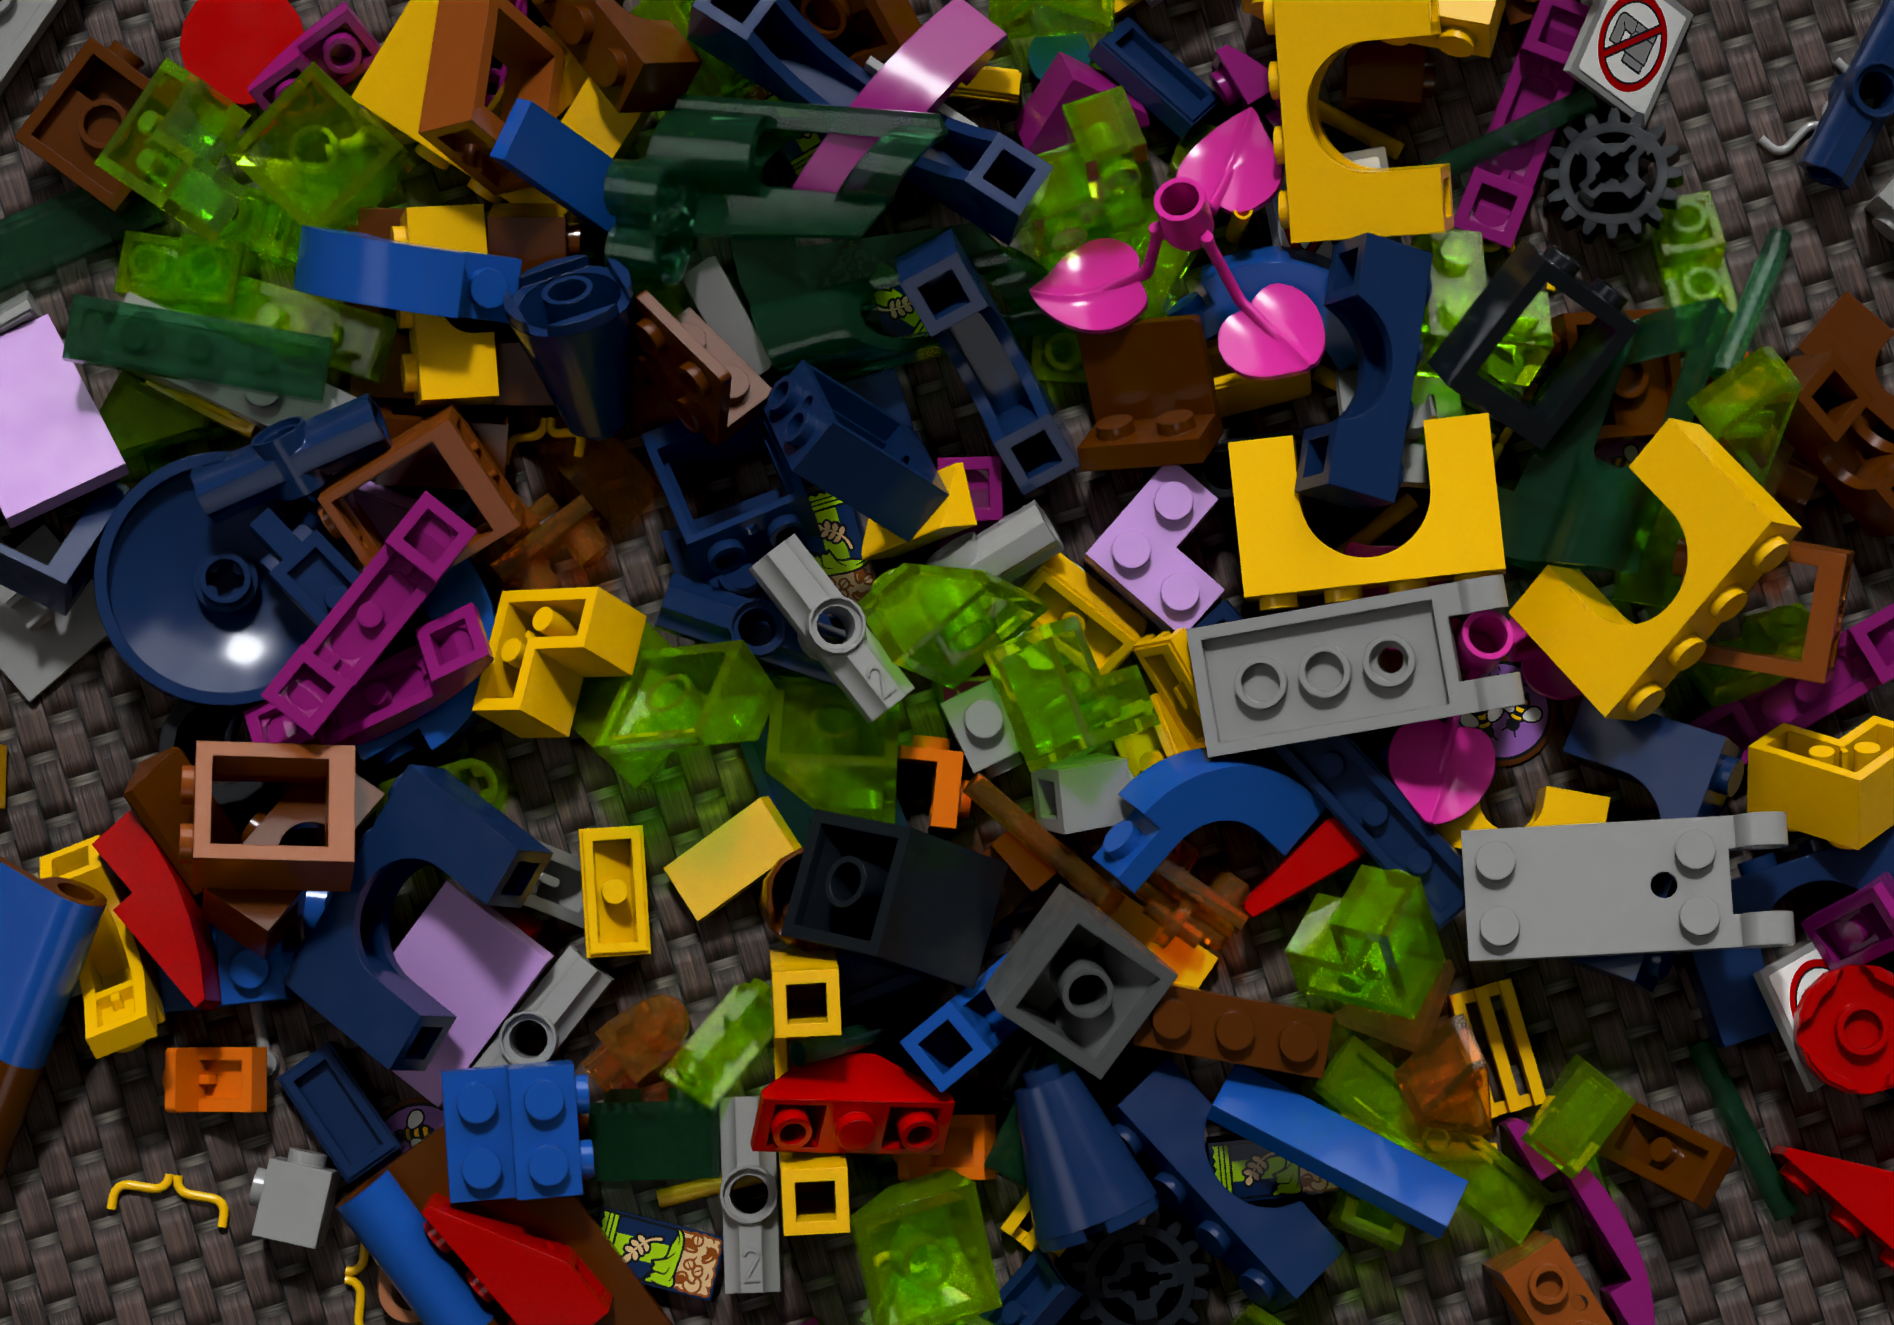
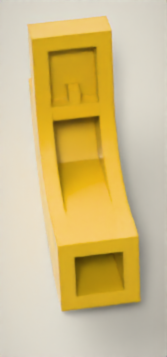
[39,834,165,1059]

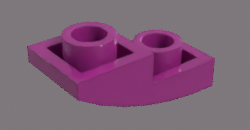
[247,1,381,139]
[1209,44,1282,138]

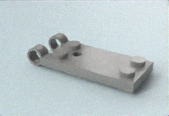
[1186,574,1526,758]
[1461,811,1796,963]

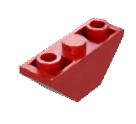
[750,1052,955,1155]

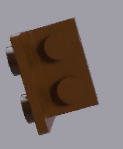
[632,290,772,447]
[1077,314,1224,472]

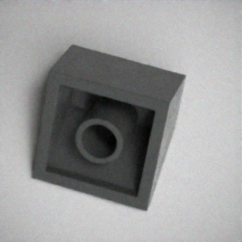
[984,883,1178,1080]

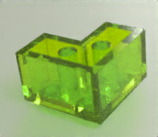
[94,57,251,244]
[1026,85,1158,259]
[1409,229,1554,386]
[983,615,1161,773]
[1285,864,1446,1019]

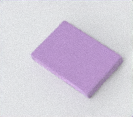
[0,314,129,529]
[391,878,554,1107]

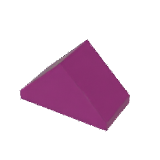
[1013,51,1150,159]

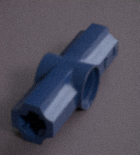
[1797,0,1894,191]
[190,393,392,524]
[654,573,846,689]

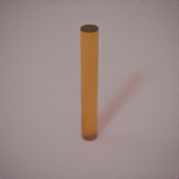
[963,772,1125,916]

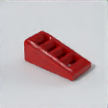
[1239,817,1367,918]

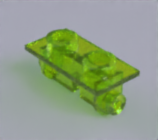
[659,978,773,1110]

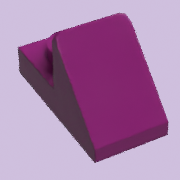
[1800,871,1894,970]

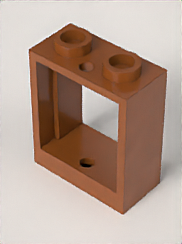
[418,0,566,196]
[317,402,524,574]
[1667,537,1855,684]
[179,740,355,892]
[1482,1230,1613,1325]

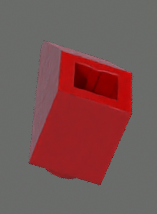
[1770,1145,1894,1273]
[421,1192,613,1325]

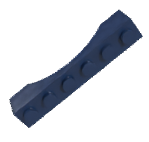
[687,0,1054,246]

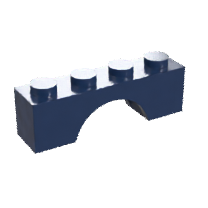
[895,228,1080,495]
[1294,232,1433,512]
[1105,1057,1345,1314]

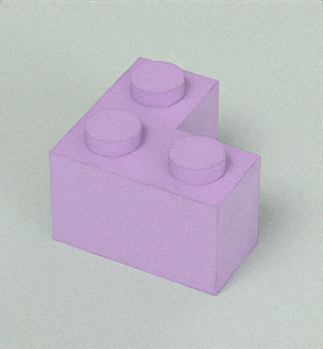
[1083,465,1225,633]

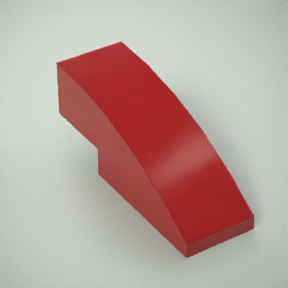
[92,810,222,1010]

